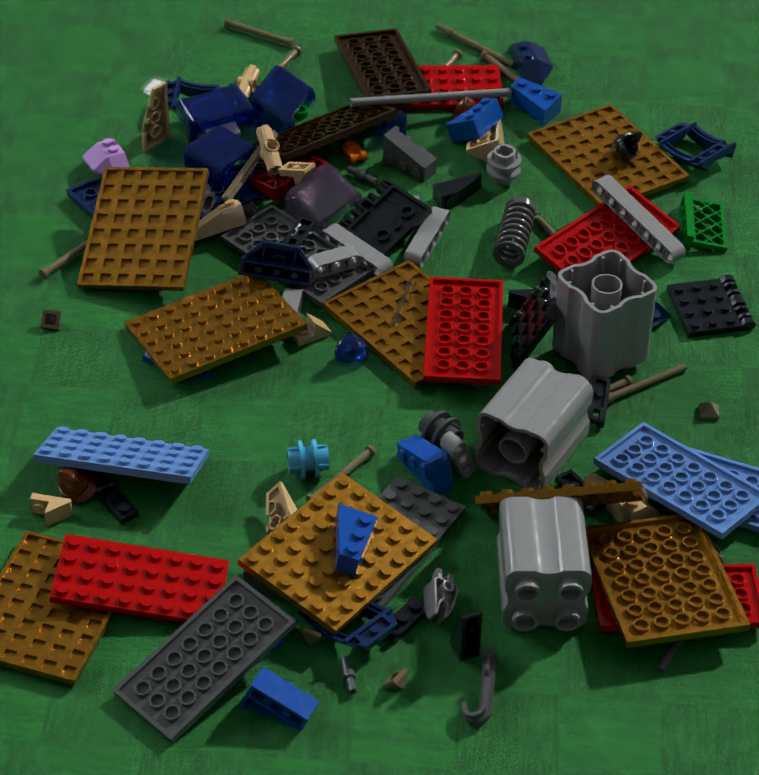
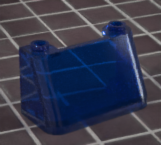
[250,65,316,133]
[176,84,255,143]
[184,126,257,186]

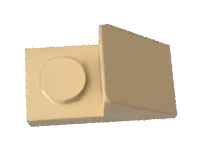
[278,162,316,188]
[291,313,332,346]
[30,493,73,527]

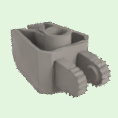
[423,568,459,624]

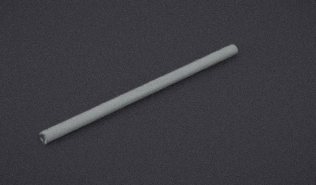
[350,88,512,107]

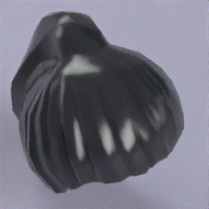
[611,131,643,160]

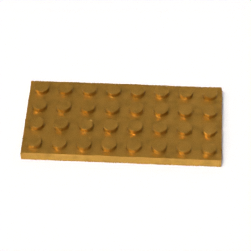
[475,479,648,515]

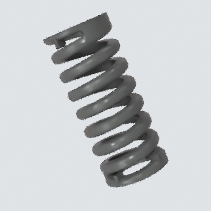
[493,196,537,268]

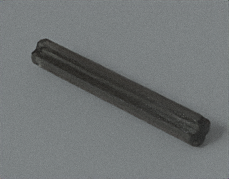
[389,278,417,327]

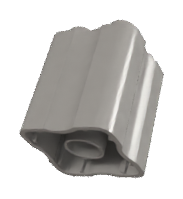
[552,250,657,381]
[475,358,593,491]
[496,496,592,631]

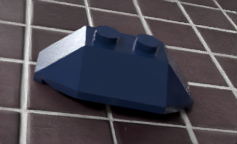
[508,41,553,85]
[238,240,314,287]

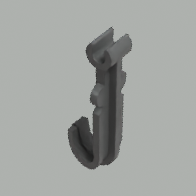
[462,645,499,727]

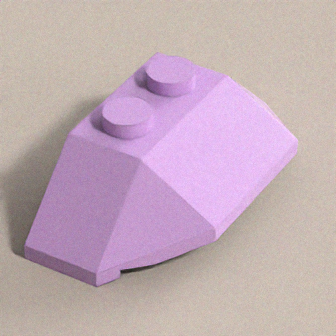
[82,138,130,177]

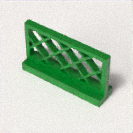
[680,191,727,252]

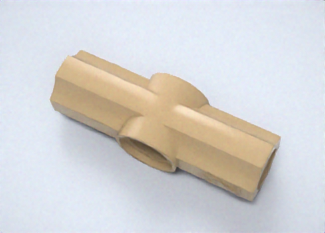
[232,65,260,104]
[256,125,282,175]

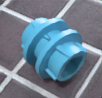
[287,439,329,479]

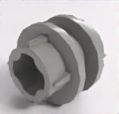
[487,144,521,186]

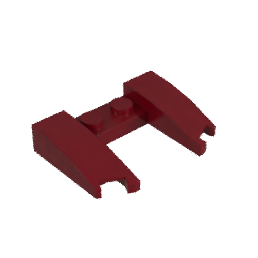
[248,153,331,202]

